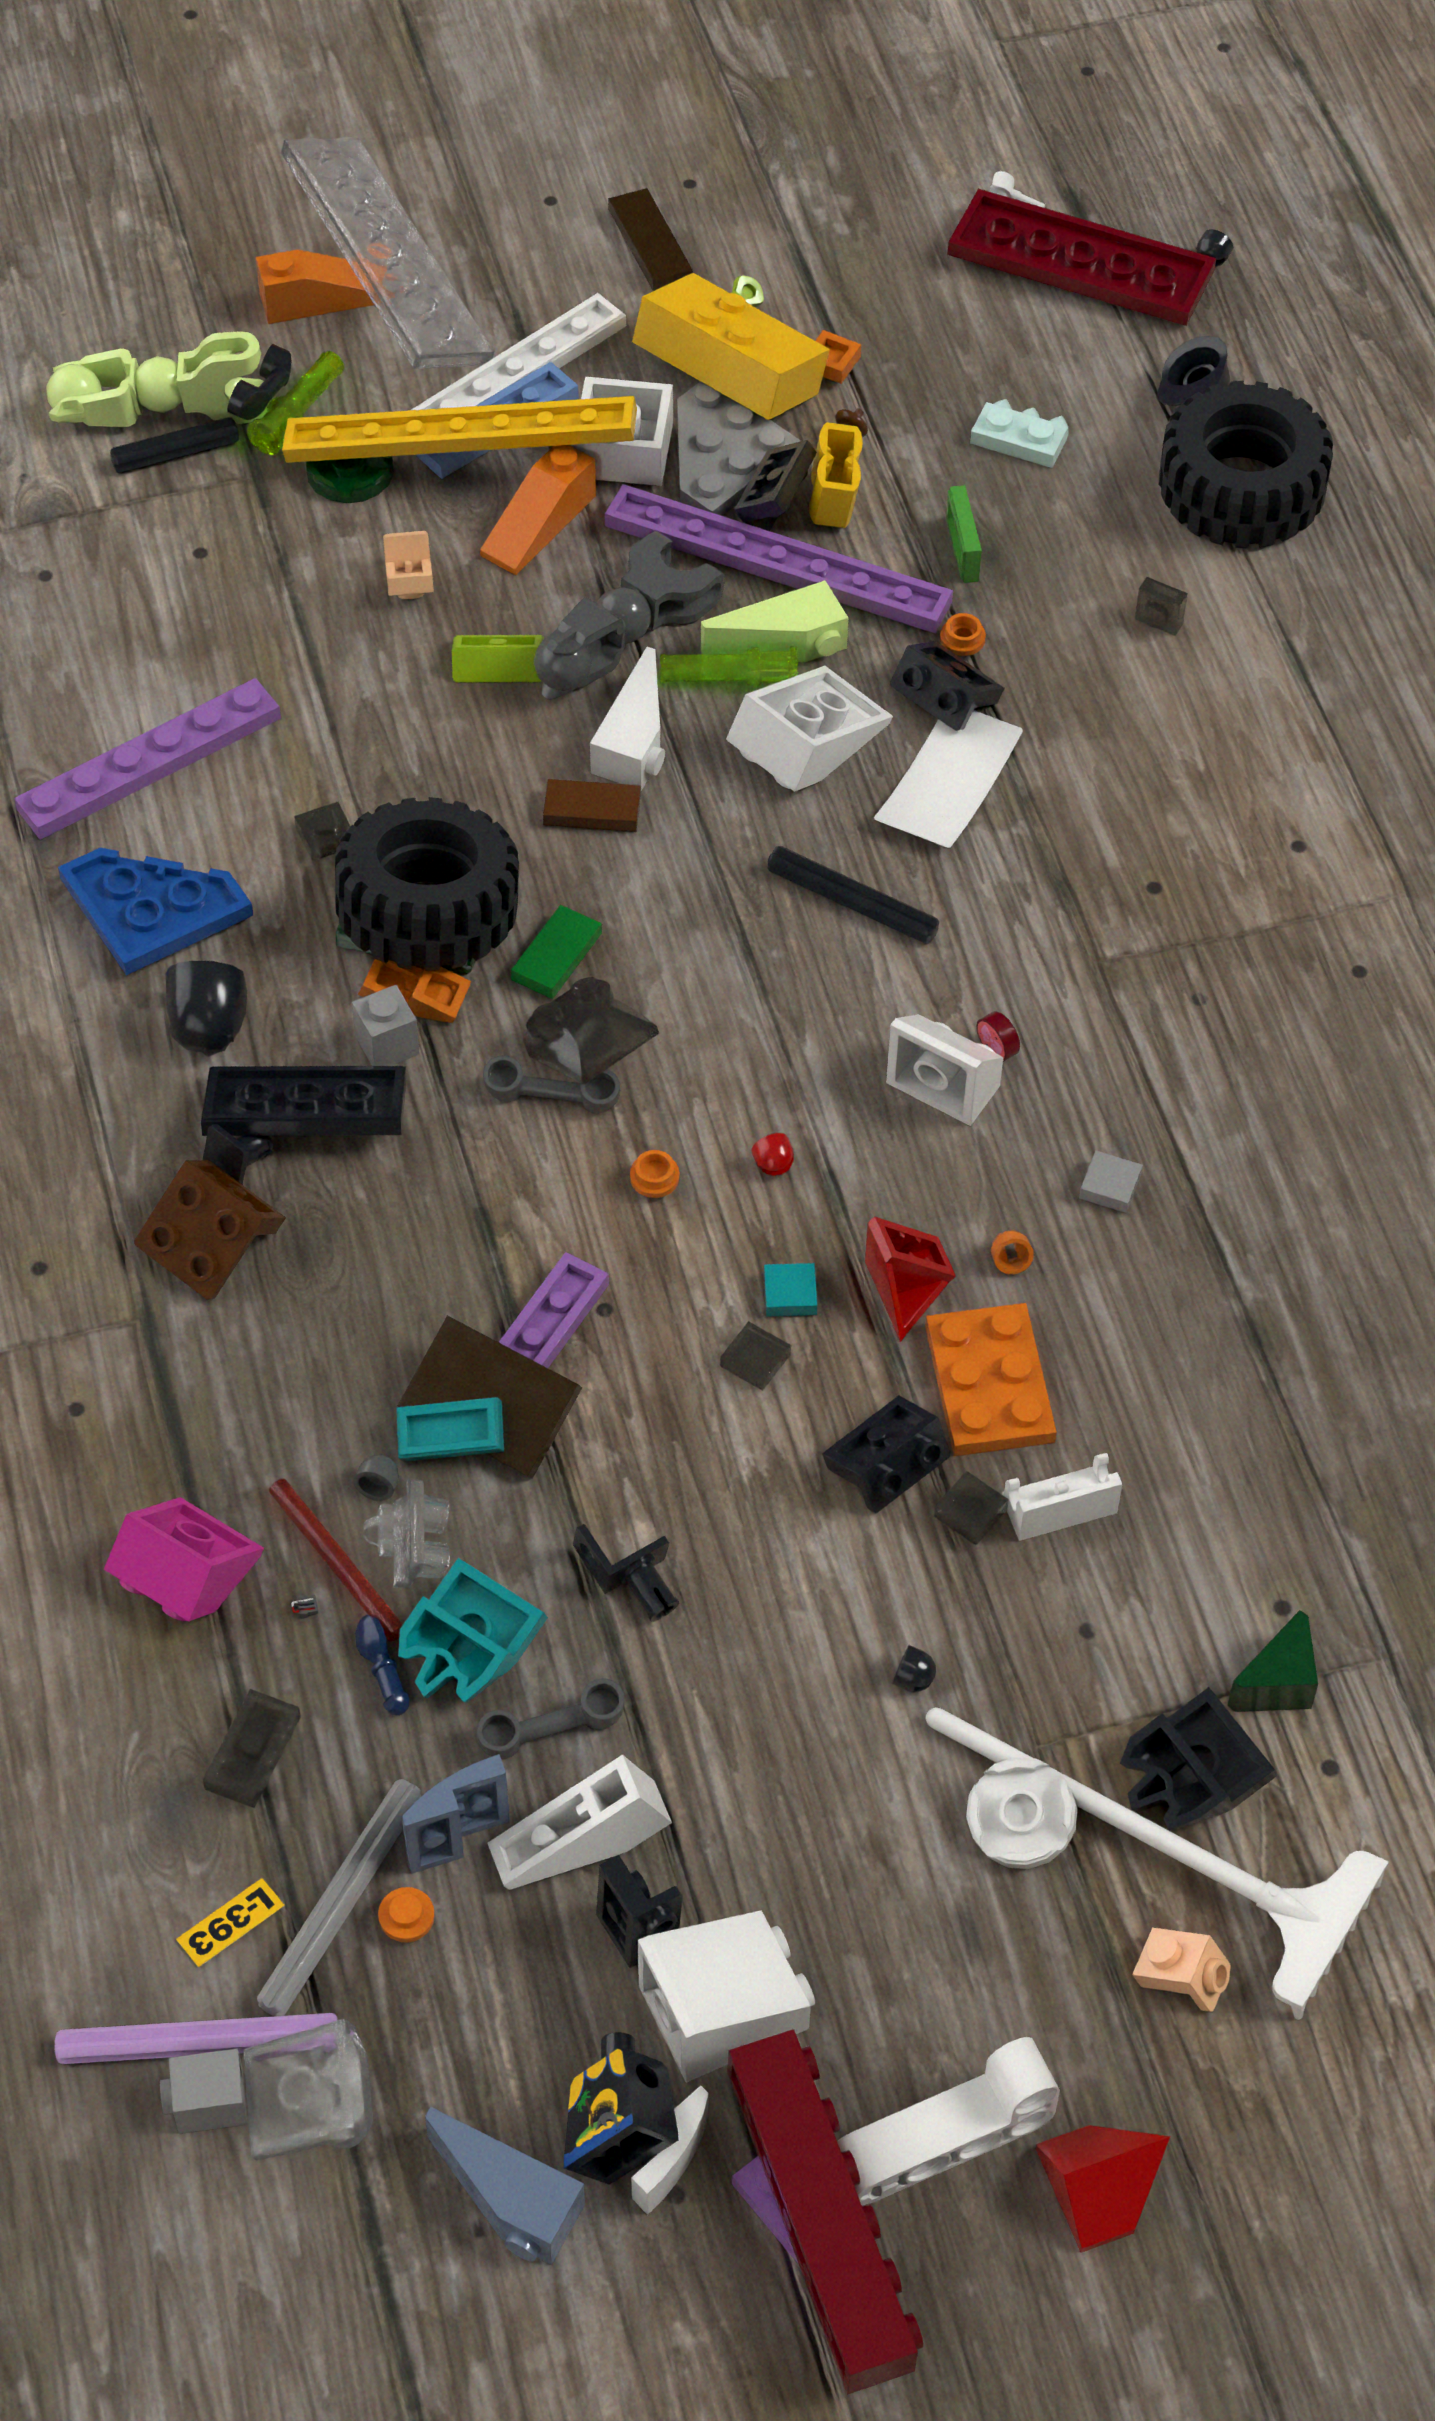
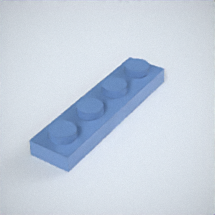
[416,362,579,479]

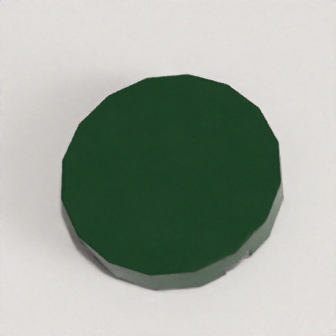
[306,456,394,503]

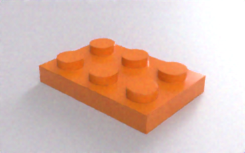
[925,1303,1057,1456]

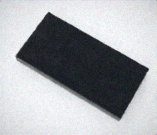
[201,1066,406,1136]

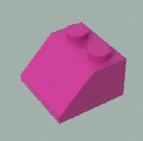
[104,1497,264,1622]

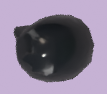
[165,961,247,1057]

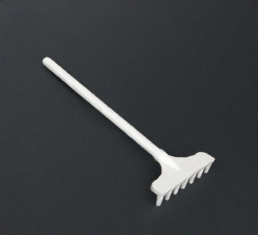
[926,1707,1389,2020]

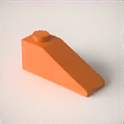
[256,249,394,324]
[480,445,596,575]

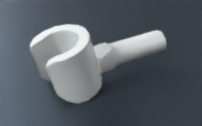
[990,171,1045,208]

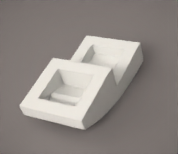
[631,2086,709,2215]

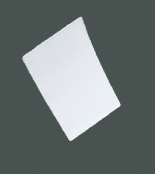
[874,710,1023,848]

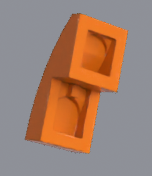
[358,958,472,1023]

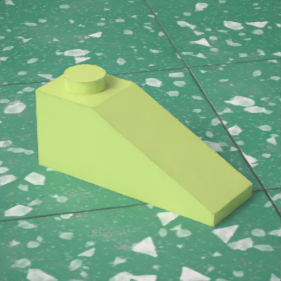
[701,581,848,662]

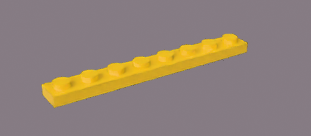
[282,396,637,463]

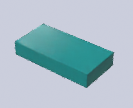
[396,1397,504,1462]

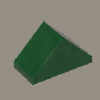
[1227,1610,1318,1712]

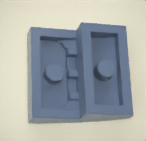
[402,1754,510,1874]

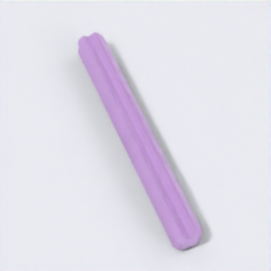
[55,2013,339,2064]

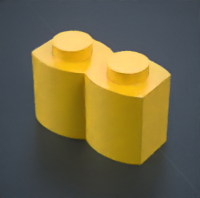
[809,422,863,528]

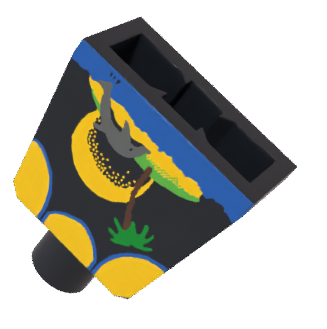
[564,2032,679,2185]

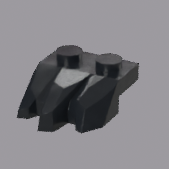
[1120,1687,1277,1831]

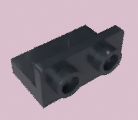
[734,440,817,531]
[890,641,1005,731]
[822,1395,950,1513]
[596,1855,683,1968]

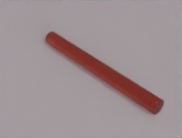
[269,1478,403,1642]

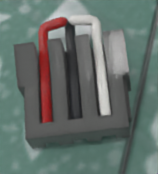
[291,1595,318,1619]

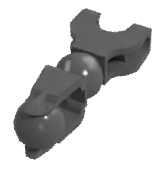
[533,531,725,700]

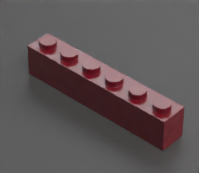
[727,2029,923,2395]

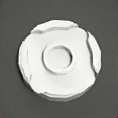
[966,1757,1077,1869]

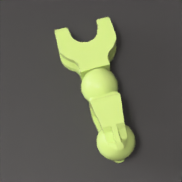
[46,331,274,427]

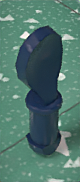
[355,1615,409,1716]

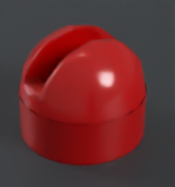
[751,1133,794,1176]

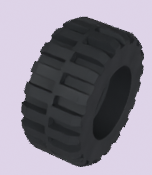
[1159,381,1333,548]
[335,797,519,971]

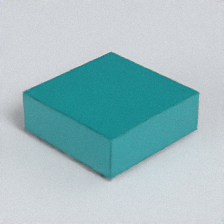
[764,1263,817,1317]

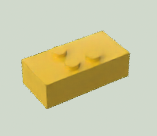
[632,273,830,420]

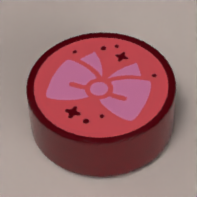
[976,1011,1020,1062]

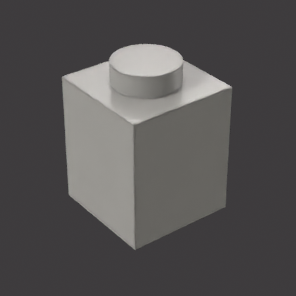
[352,985,420,1066]
[160,2049,247,2134]

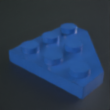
[58,848,253,975]

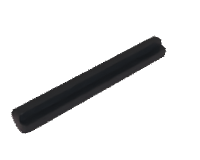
[767,846,939,944]

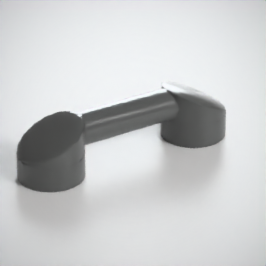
[483,1055,620,1114]
[477,1678,625,1759]

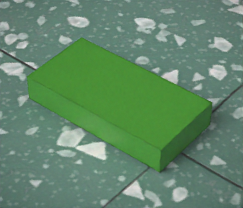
[946,485,982,583]

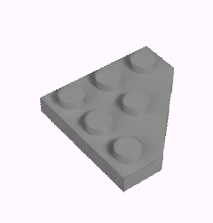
[677,381,801,516]

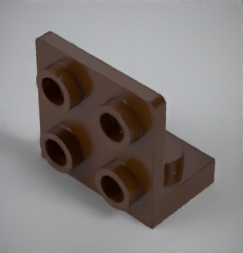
[134,1160,286,1300]

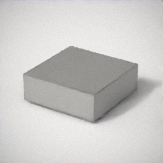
[1079,1150,1143,1213]

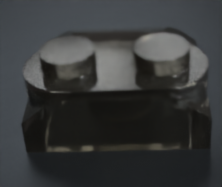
[523,977,659,1085]

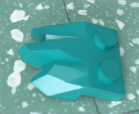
[398,1558,548,1704]

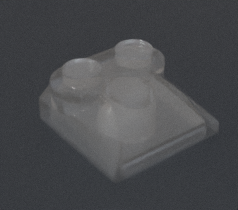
[243,2018,373,2161]

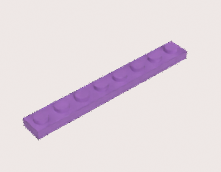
[605,484,953,634]

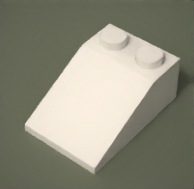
[726,666,893,792]

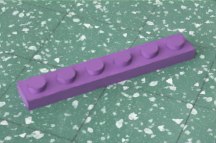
[14,678,281,840]

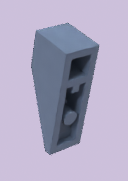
[425,2107,585,2265]

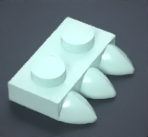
[970,399,1068,468]

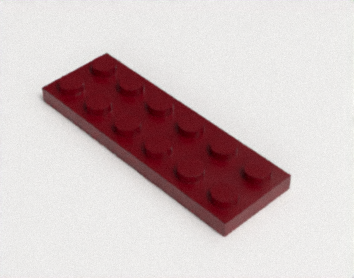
[947,188,1216,326]

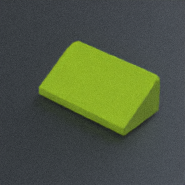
[452,635,544,683]

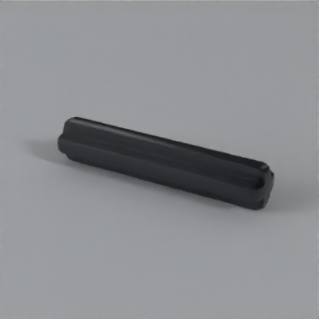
[110,417,239,473]

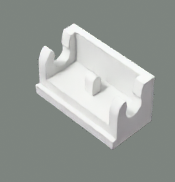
[1001,1453,1122,1541]

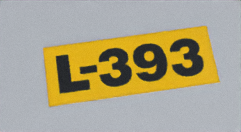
[176,1878,285,1968]

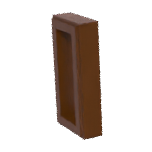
[543,779,641,832]

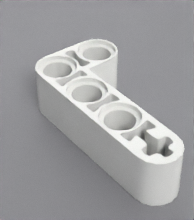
[837,2037,1060,2206]

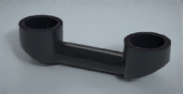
[227,344,292,420]

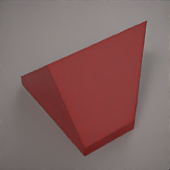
[865,1216,956,1342]
[1035,2125,1171,2253]

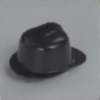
[1158,336,1230,406]

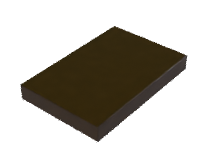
[397,1315,583,1479]

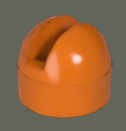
[991,1230,1034,1274]

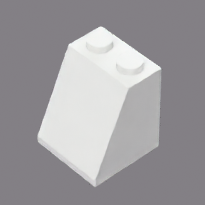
[638,1910,815,2083]

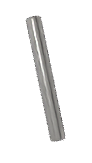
[257,1779,421,2016]

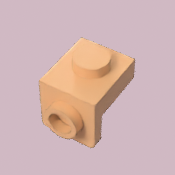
[383,531,434,599]
[1132,1927,1231,2012]

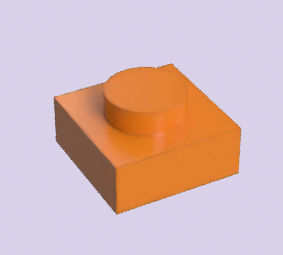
[815,330,861,384]

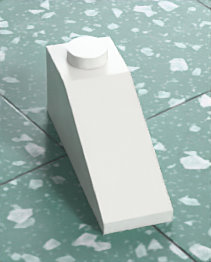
[590,647,665,791]
[487,1755,672,1890]

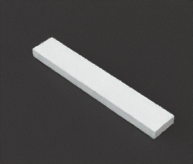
[411,293,626,410]

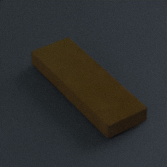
[608,188,693,291]

